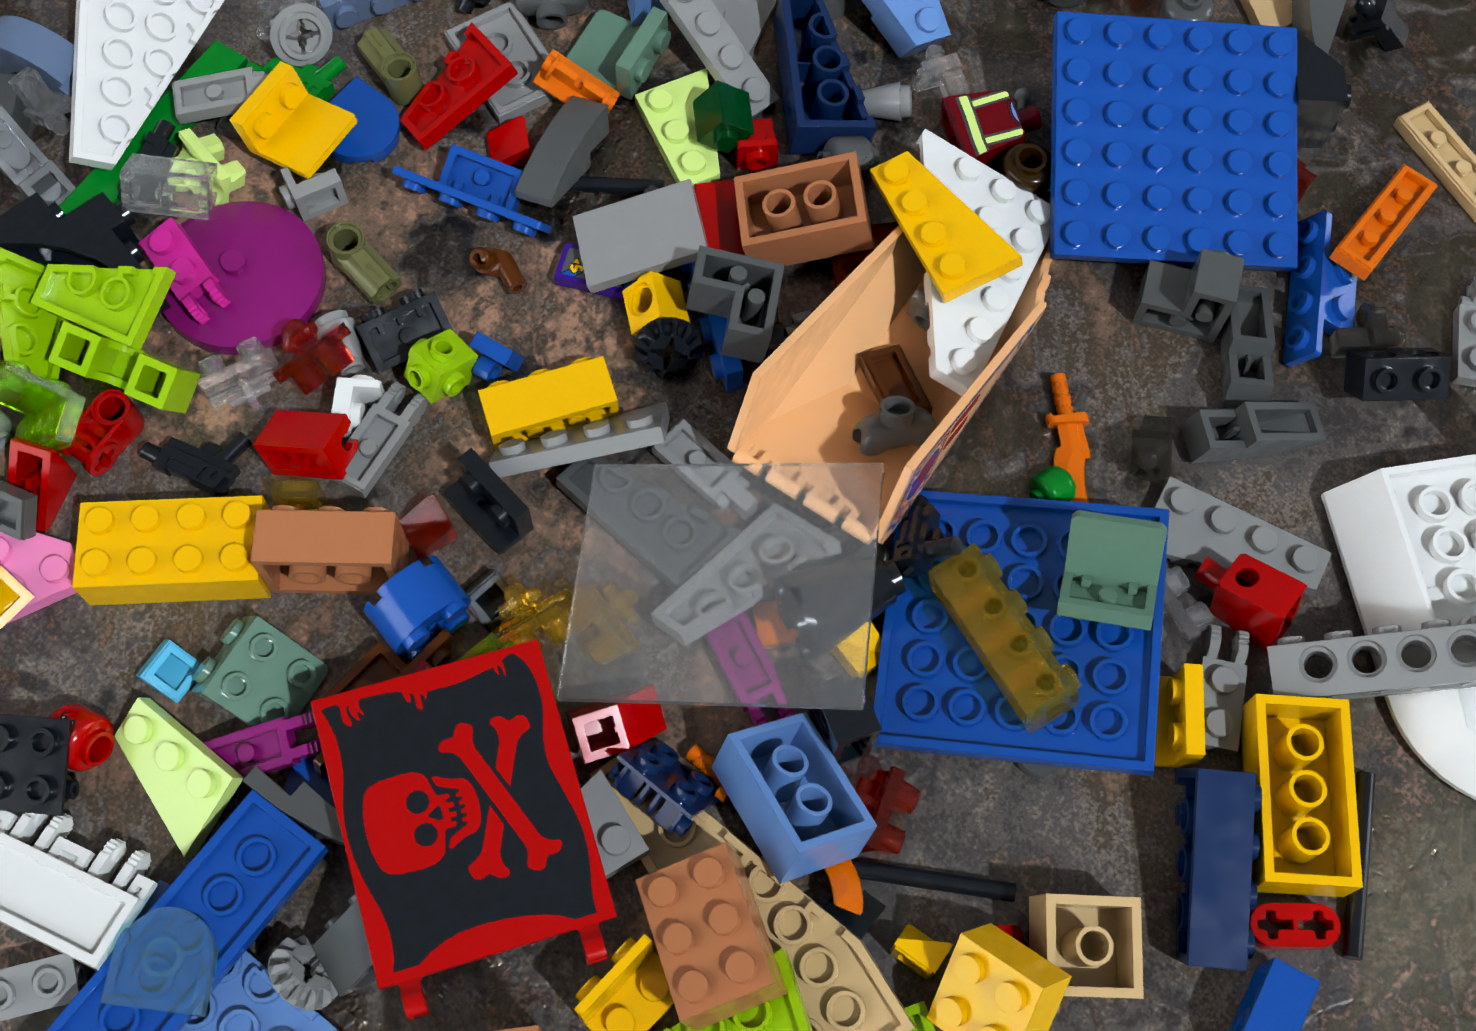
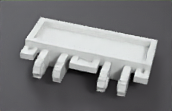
[0,810,158,971]

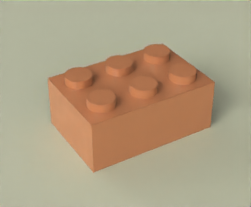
[734,151,874,266]
[250,505,410,595]
[635,842,788,1031]

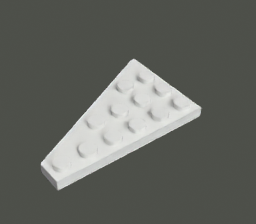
[69,0,224,170]
[916,129,1050,396]

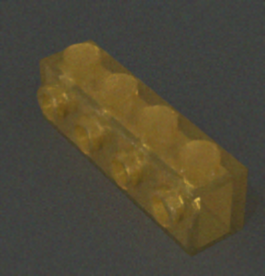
[928,543,1081,734]

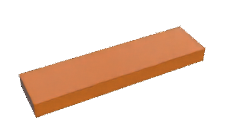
[1329,164,1438,281]

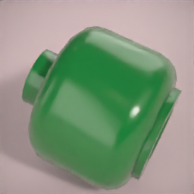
[1029,465,1076,501]

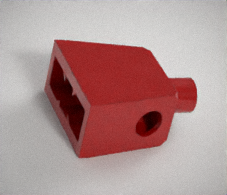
[1194,554,1308,654]

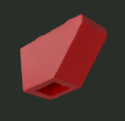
[565,684,667,764]

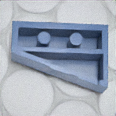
[862,0,951,58]

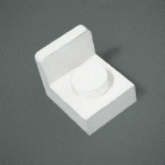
[331,375,385,443]

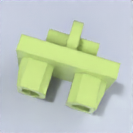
[169,128,246,206]

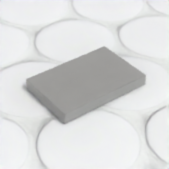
[444,0,557,125]
[572,179,708,294]

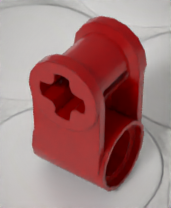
[57,389,145,477]

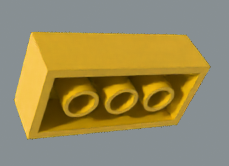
[72,495,271,606]
[1241,694,1363,898]

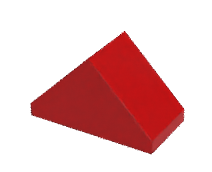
[7,437,77,532]

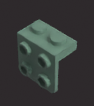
[566,6,671,100]
[1057,510,1167,631]
[190,615,328,727]

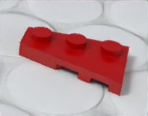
[399,22,518,151]

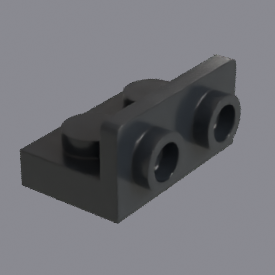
[356,289,453,374]
[444,448,534,555]

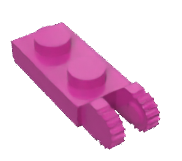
[138,217,231,325]

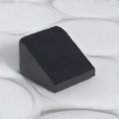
[464,569,524,633]
[823,888,886,940]

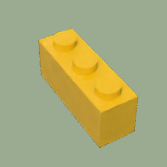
[478,356,619,449]

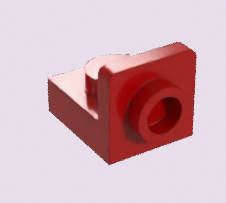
[735,118,779,171]

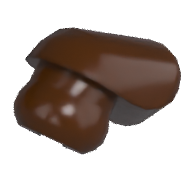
[469,247,527,294]

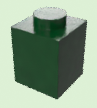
[693,80,754,153]

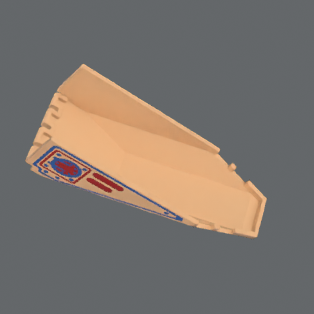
[727,225,1053,547]

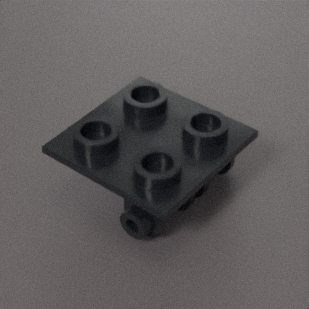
[0,714,79,816]

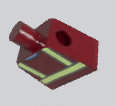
[940,90,1042,170]

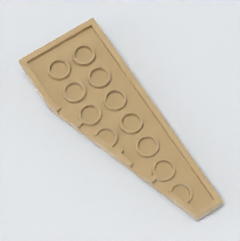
[590,750,916,1031]

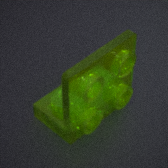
[0,360,86,451]

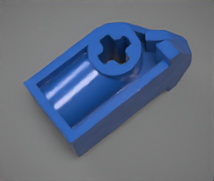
[1228,957,1321,1031]

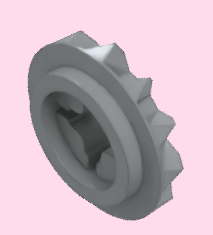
[268,1,333,66]
[268,935,338,1011]

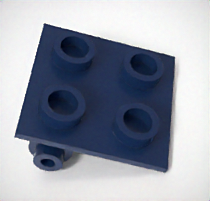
[608,739,720,837]

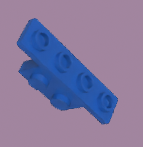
[391,144,552,237]
[1283,210,1358,367]

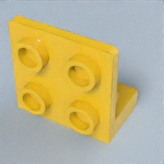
[229,61,358,179]
[1154,663,1206,768]
[574,934,674,1031]

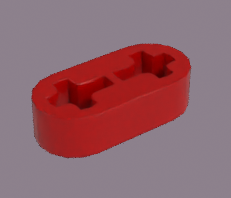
[1249,903,1341,950]

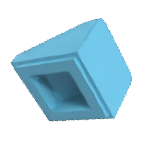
[136,639,201,704]

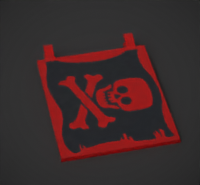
[310,639,617,1021]

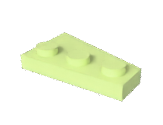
[634,68,720,189]
[114,697,244,857]

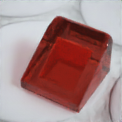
[399,493,458,559]

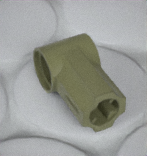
[357,26,424,106]
[326,221,402,305]

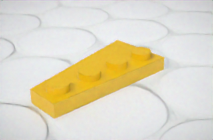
[870,151,1023,303]

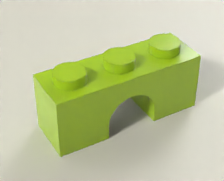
[48,321,201,414]

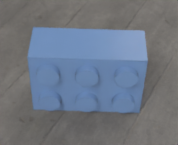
[711,712,877,884]

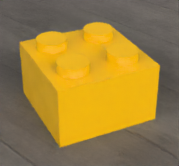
[926,923,1072,1031]

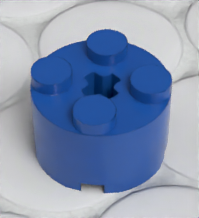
[363,556,471,661]

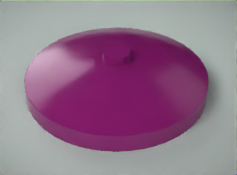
[163,201,326,355]

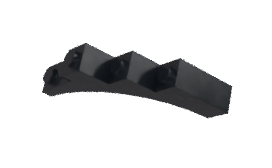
[0,192,171,317]

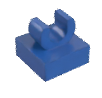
[469,331,525,383]

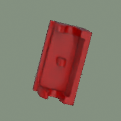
[253,410,359,480]

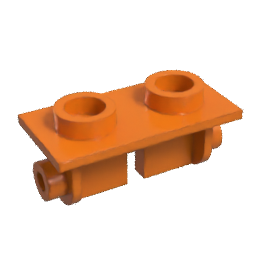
[532,49,621,113]

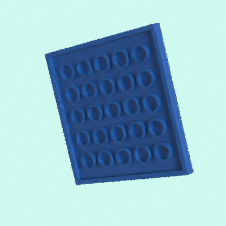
[1050,11,1298,272]
[873,490,1169,776]

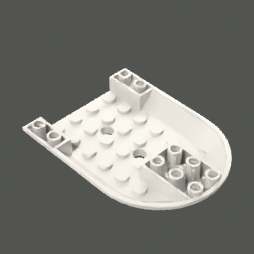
[1321,454,1476,800]

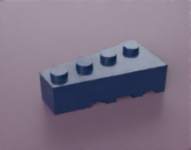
[773,0,877,154]
[1175,768,1262,971]

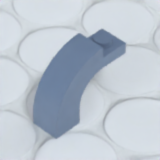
[0,15,74,104]

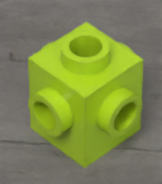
[403,328,478,404]

